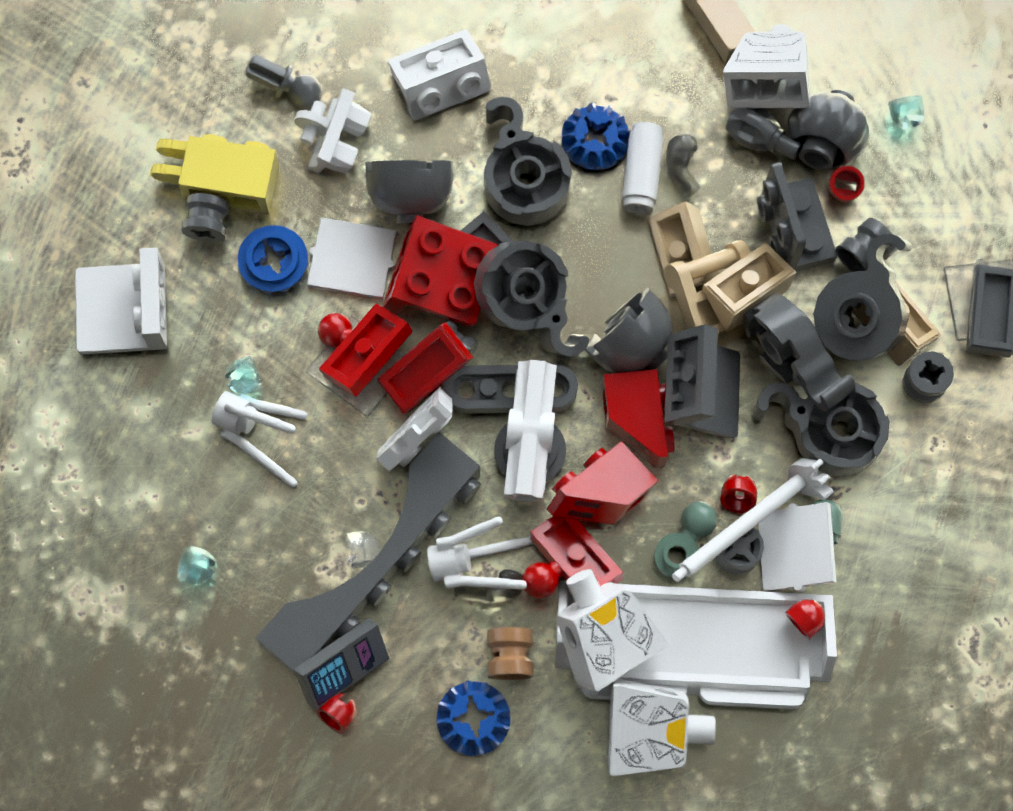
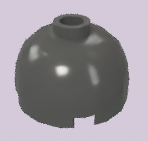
[365,160,453,223]
[585,287,673,373]

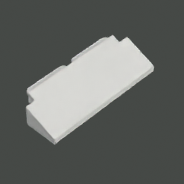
[555,581,837,709]

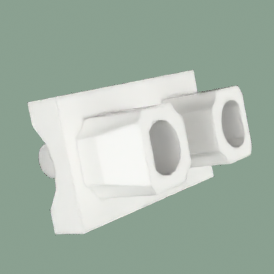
[294,88,371,174]

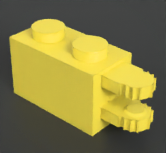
[149,134,279,214]

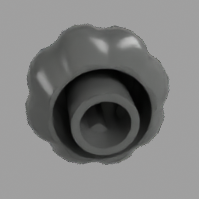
[788,90,869,170]

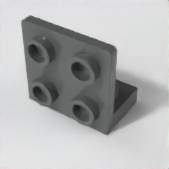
[757,162,838,272]
[665,324,741,438]

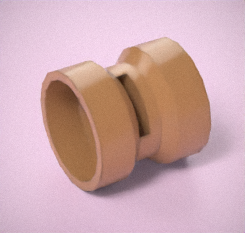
[487,627,533,680]

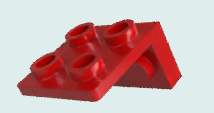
[382,215,498,327]

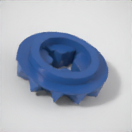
[561,102,630,170]
[237,225,308,295]
[436,680,511,756]

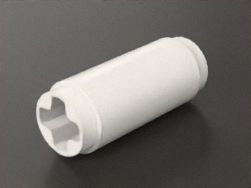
[622,122,664,214]

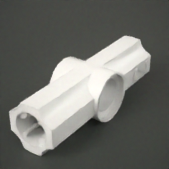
[504,360,557,502]

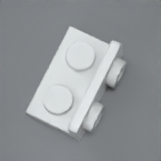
[388,29,491,120]

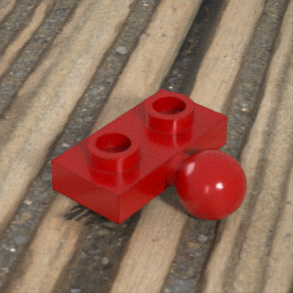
[318,303,413,398]
[522,516,623,599]

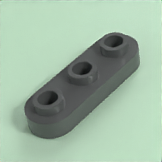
[444,364,578,414]

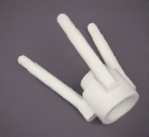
[211,391,308,488]
[428,517,534,590]

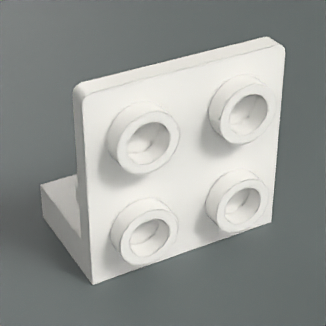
[75,248,167,354]

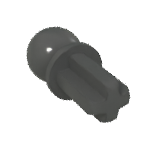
[245,55,322,109]

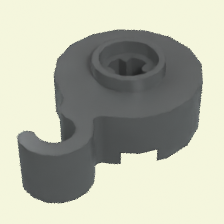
[484,96,572,226]
[813,233,912,361]
[474,240,589,357]
[743,293,856,412]
[754,382,890,477]

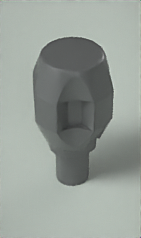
[726,108,802,160]

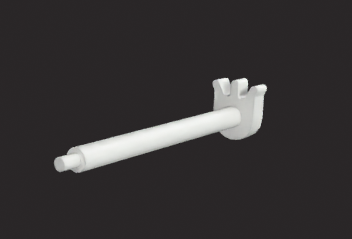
[672,458,834,582]

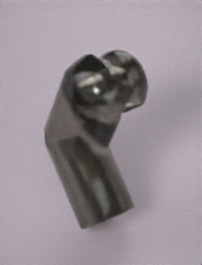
[662,134,701,199]
[454,569,523,604]

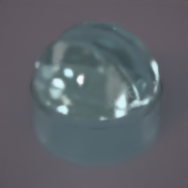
[888,96,925,130]
[225,355,262,394]
[178,545,215,584]

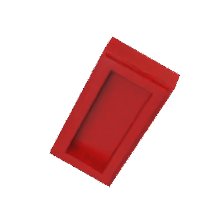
[377,323,474,414]

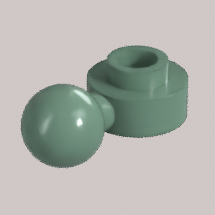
[654,501,717,580]

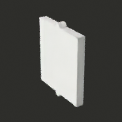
[307,217,396,300]
[759,502,837,592]

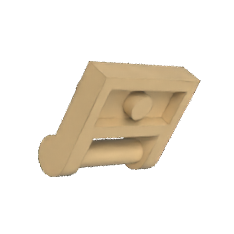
[664,240,751,333]

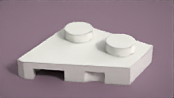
[376,387,453,472]

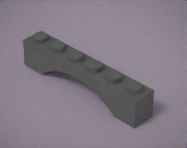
[256,432,481,677]

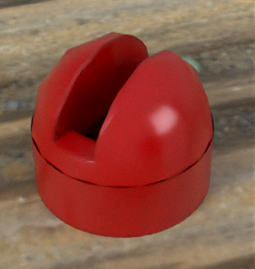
[828,166,865,202]
[720,474,758,513]
[785,599,825,640]
[315,692,357,734]

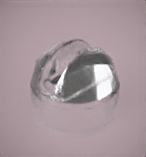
[345,531,380,569]

